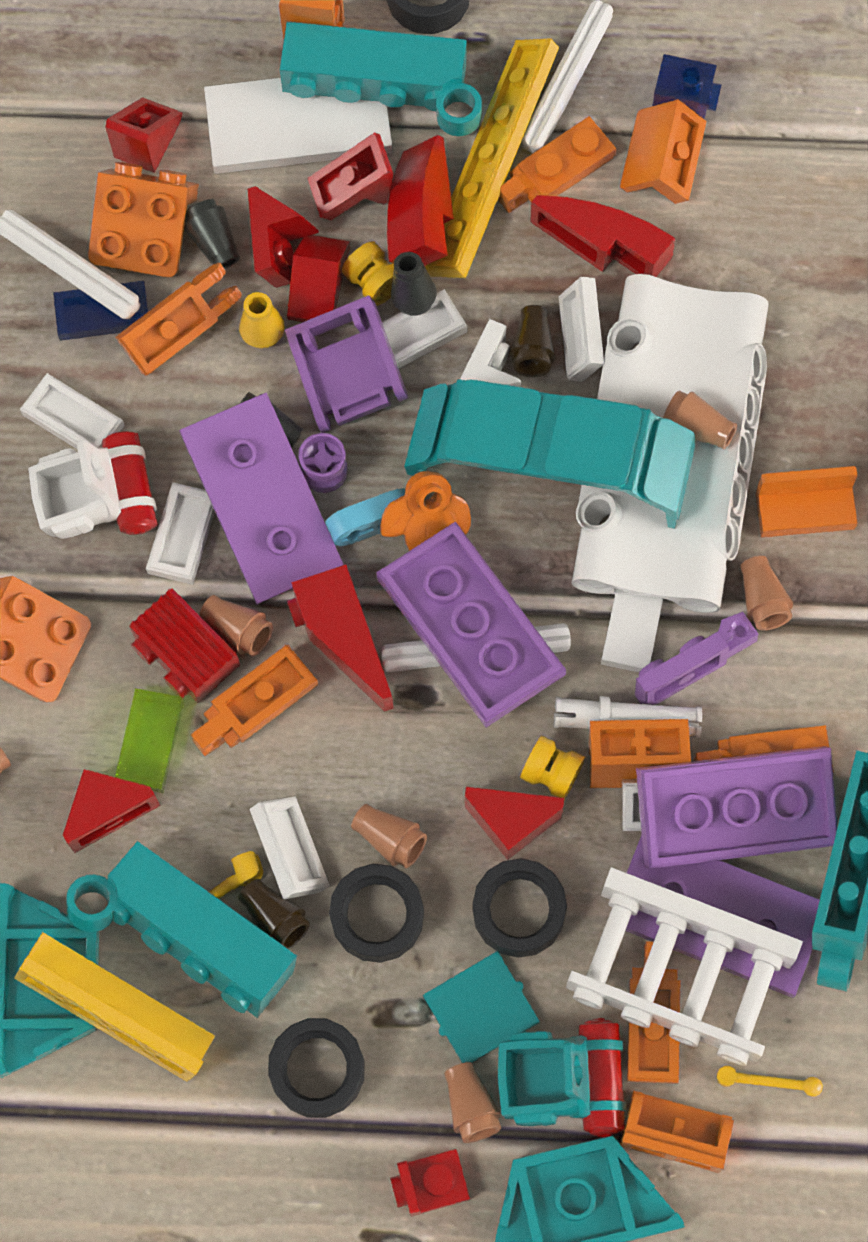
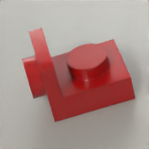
[390,1149,470,1217]

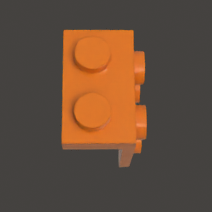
[88,162,199,277]
[0,576,91,702]

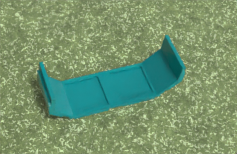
[404,379,696,529]

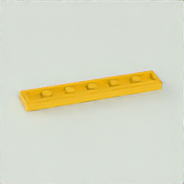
[425,38,559,278]

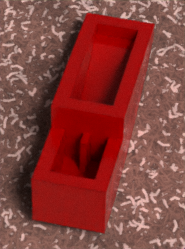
[387,135,454,266]
[530,195,676,277]

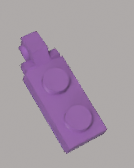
[635,612,759,705]

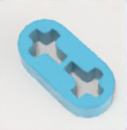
[325,488,405,547]

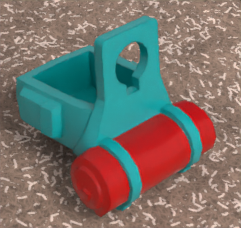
[498,1018,626,1137]

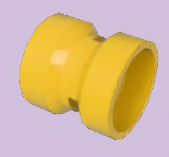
[342,241,394,306]
[520,735,586,800]

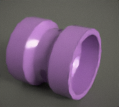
[298,433,348,493]

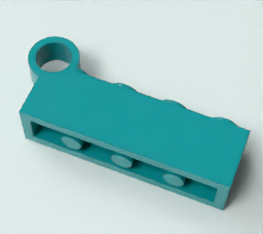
[279,22,482,137]
[812,750,868,992]
[67,841,297,1018]

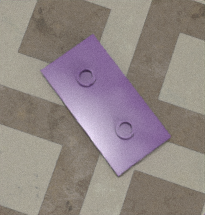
[179,392,344,605]
[376,522,566,728]
[636,746,837,869]
[625,835,820,998]

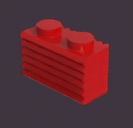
[129,588,240,703]

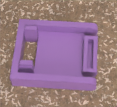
[285,295,409,433]

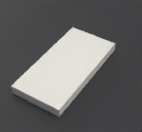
[204,78,393,174]

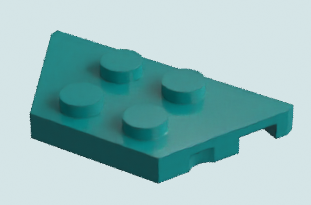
[0,883,99,1078]
[495,1136,685,1242]

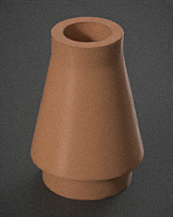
[663,390,737,449]
[740,556,793,630]
[199,595,273,656]
[351,804,427,868]
[444,1062,502,1143]

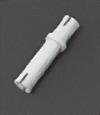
[554,696,702,738]

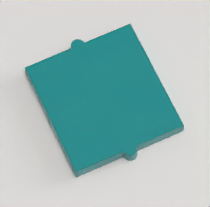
[423,951,540,1063]

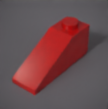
[287,565,394,712]

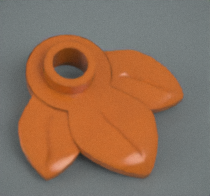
[380,471,471,551]

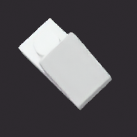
[460,319,521,387]

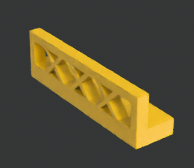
[14,932,215,1082]

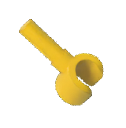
[208,851,264,899]

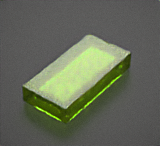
[115,688,184,793]

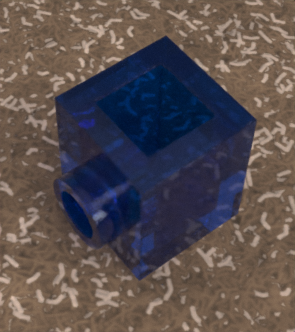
[652,54,722,120]

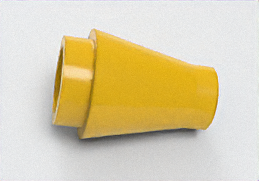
[239,292,285,349]

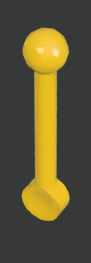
[716,1066,823,1097]

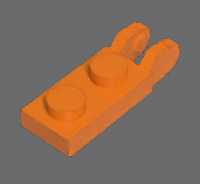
[115,263,242,376]

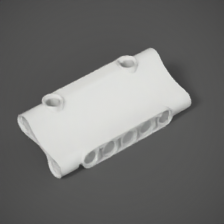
[572,274,769,613]

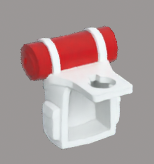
[28,431,158,539]

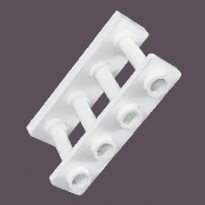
[566,867,803,1066]

